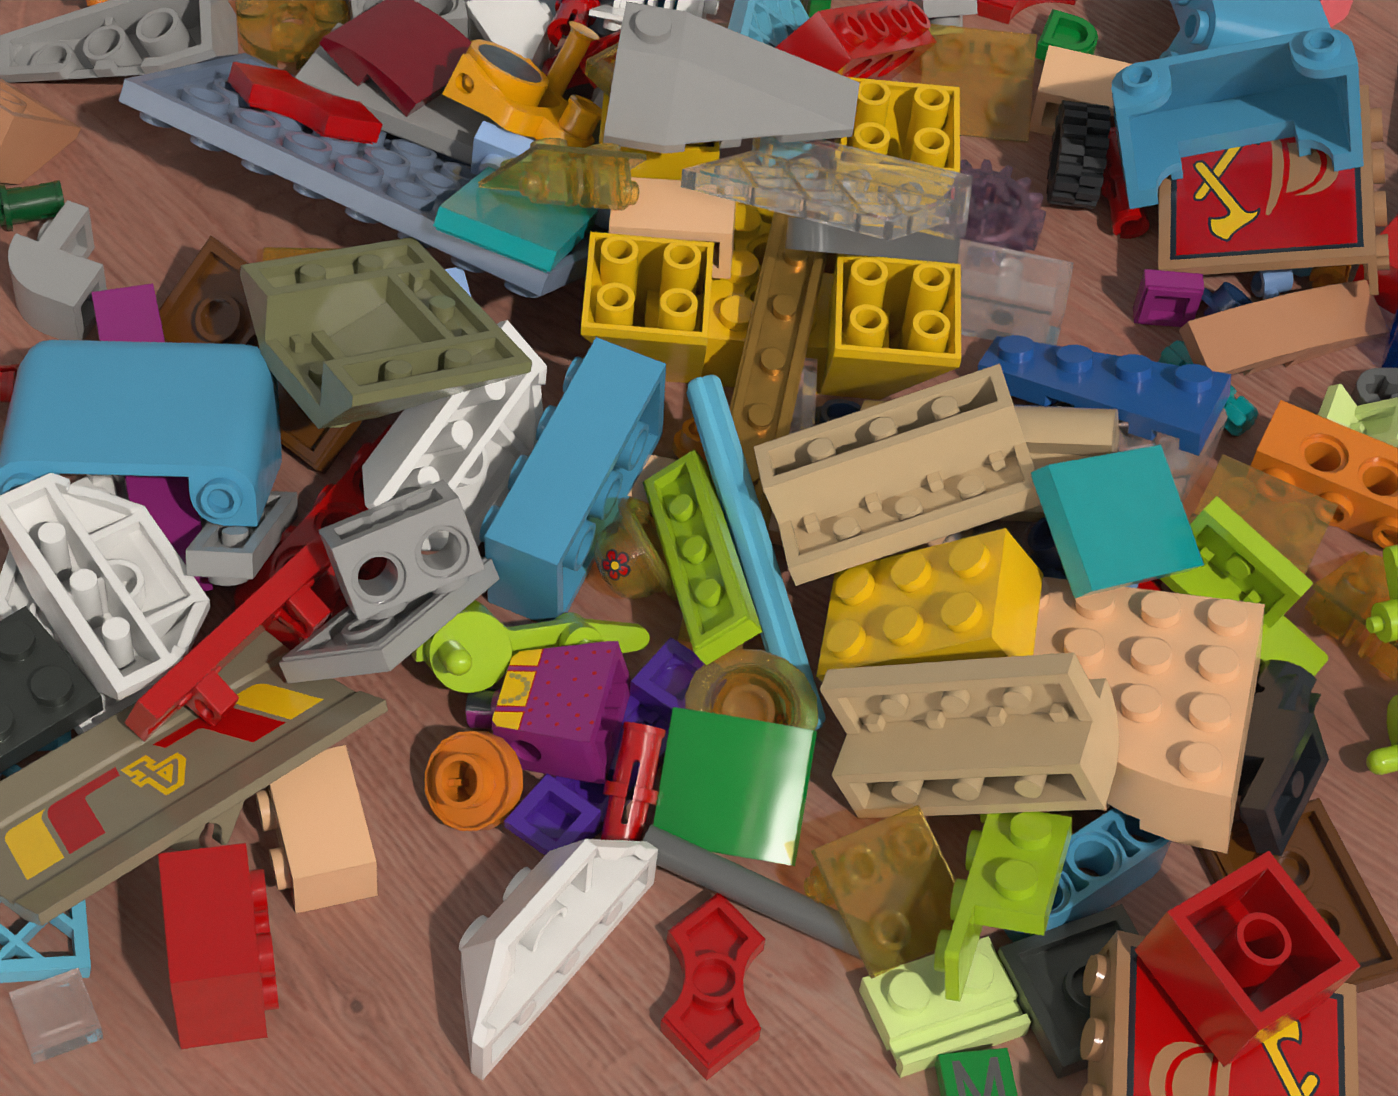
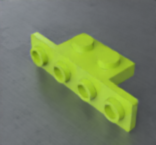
[1159,496,1328,676]
[934,812,1072,1002]

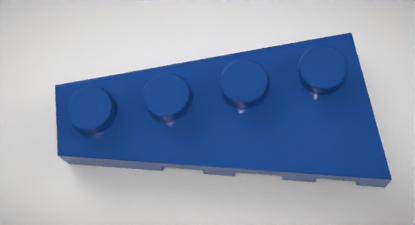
[978,335,1231,456]

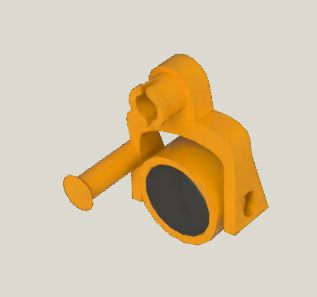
[442,21,602,160]

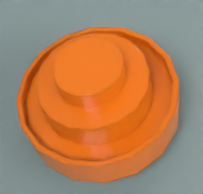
[425,731,523,831]

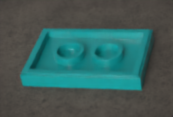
[433,166,599,273]
[1031,445,1204,598]

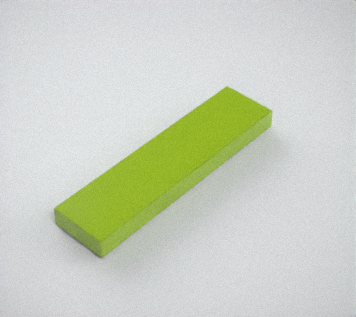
[642,449,762,666]

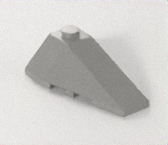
[0,0,239,83]
[603,1,860,153]

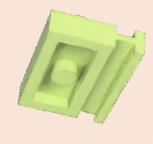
[859,936,1031,1078]

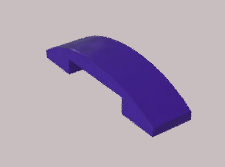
[504,637,724,855]

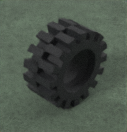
[1046,100,1111,209]

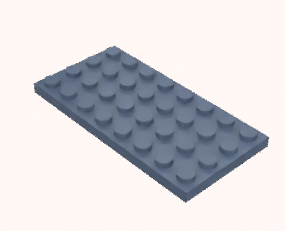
[119,53,609,298]

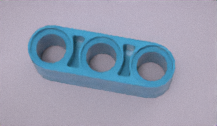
[1004,808,1172,942]

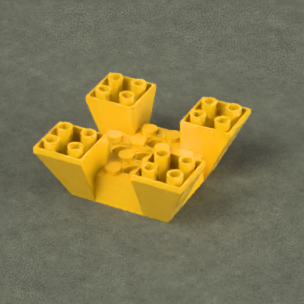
[581,56,961,400]

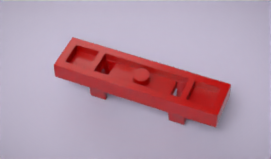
[125,533,332,742]

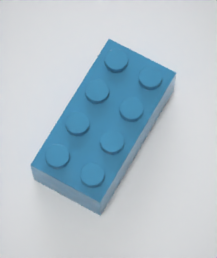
[479,337,666,623]

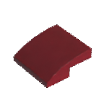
[319,0,471,117]

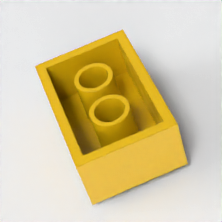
[816,528,1043,682]

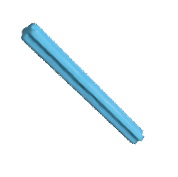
[686,375,826,731]

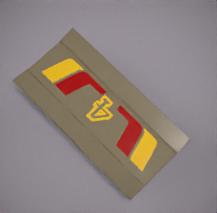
[0,630,388,926]

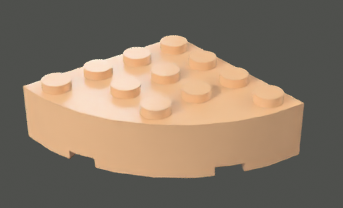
[1033,577,1265,853]

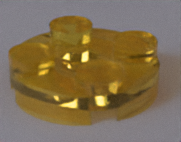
[235,0,348,70]

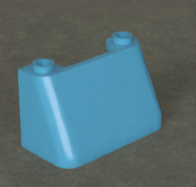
[1111,27,1364,209]
[0,340,282,527]

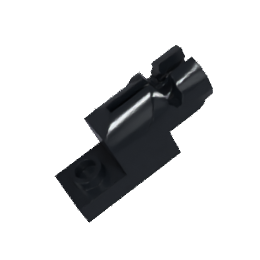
[1237,659,1329,856]

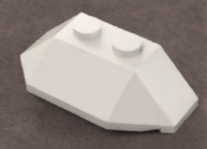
[362,320,547,551]
[0,473,210,701]
[459,839,658,1081]

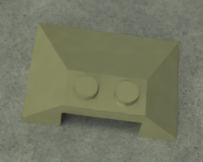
[240,237,532,429]

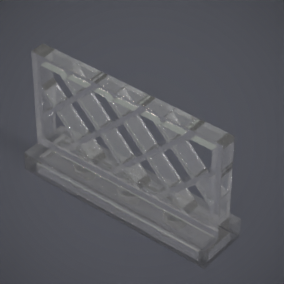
[681,136,973,241]

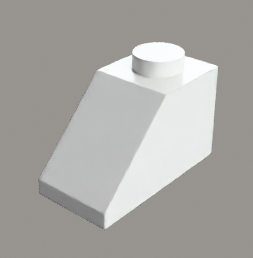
[466,0,554,71]

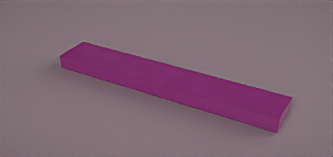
[91,283,213,591]

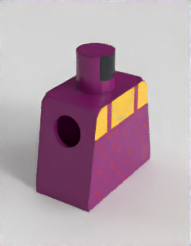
[466,641,631,784]

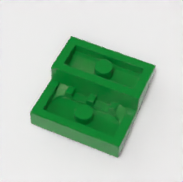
[653,707,817,866]

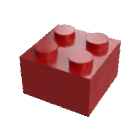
[158,843,279,1049]
[1135,851,1360,1067]

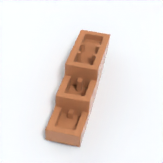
[1179,280,1389,376]

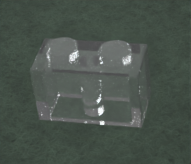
[955,239,1074,345]

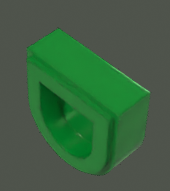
[1034,9,1098,61]

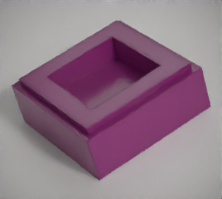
[1133,269,1204,327]

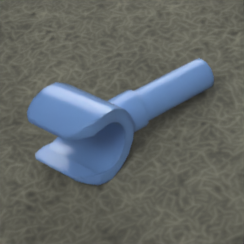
[1250,269,1293,300]

